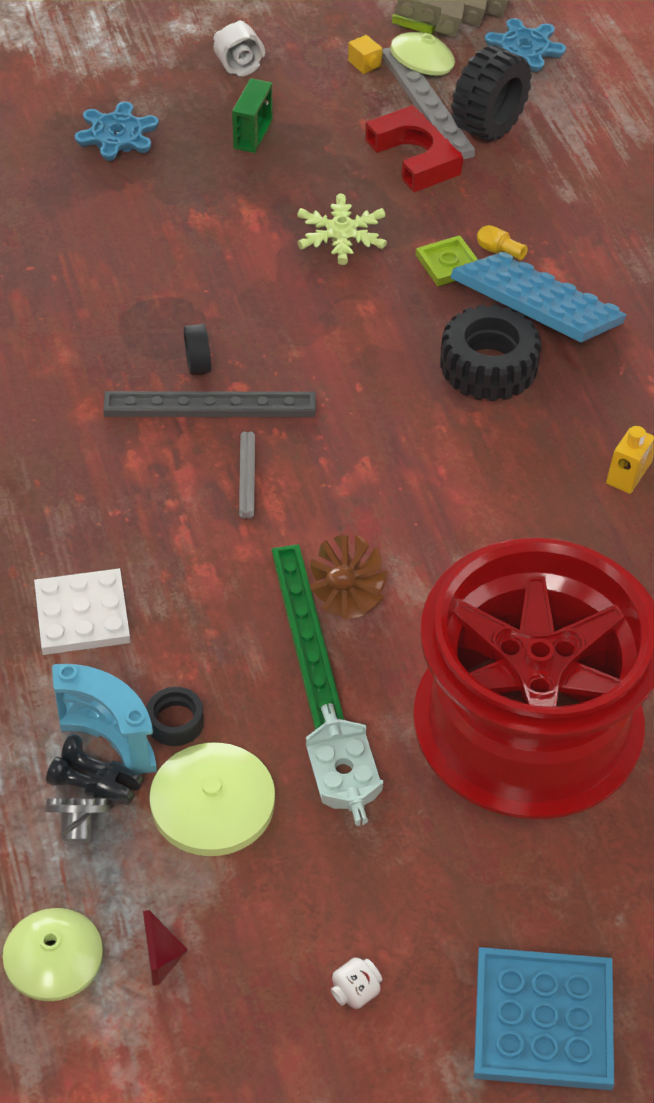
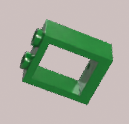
[232,78,273,153]

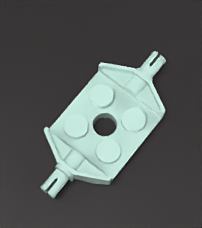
[306,704,383,826]

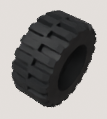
[451,45,532,141]
[440,305,541,401]

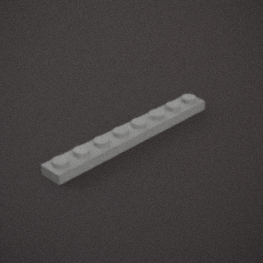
[382,48,475,159]

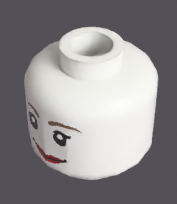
[331,958,382,1009]

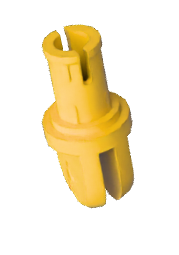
[477,225,528,260]

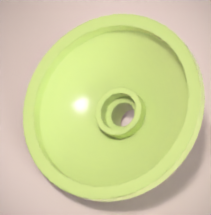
[390,32,455,75]
[3,908,103,1001]

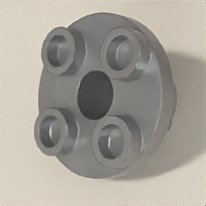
[44,798,109,844]

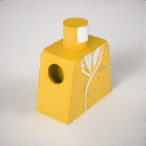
[606,426,654,494]

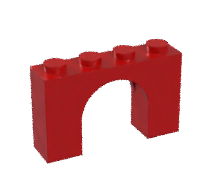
[365,105,464,192]

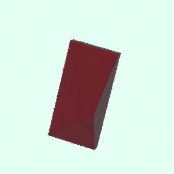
[143,910,188,986]

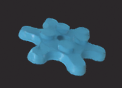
[485,18,566,72]
[75,102,159,161]

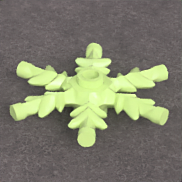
[297,194,387,265]

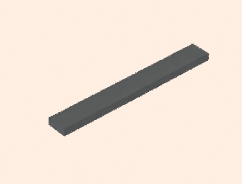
[103,391,315,417]

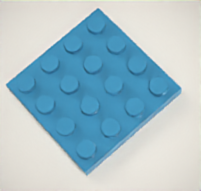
[473,947,614,1090]

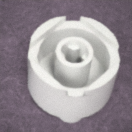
[214,21,265,76]

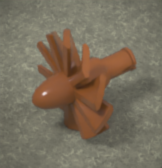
[310,535,388,619]

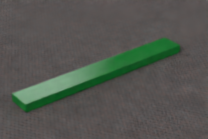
[271,544,344,730]

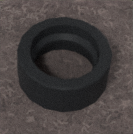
[183,324,211,375]
[146,687,204,746]

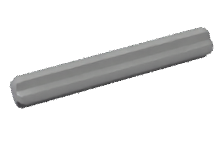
[239,431,255,519]

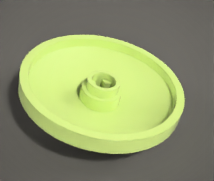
[150,743,275,856]

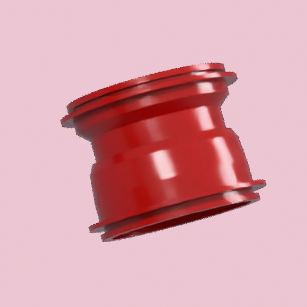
[413,538,654,819]

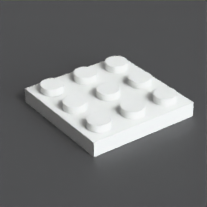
[34,568,131,655]

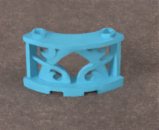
[52,664,157,774]

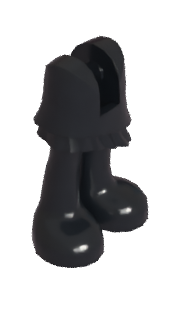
[46,733,144,805]

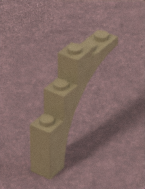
[394,0,509,37]

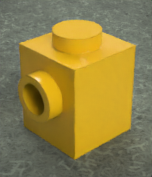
[348,35,383,74]

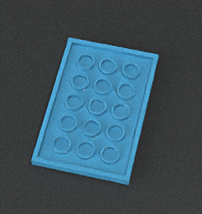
[450,252,627,342]

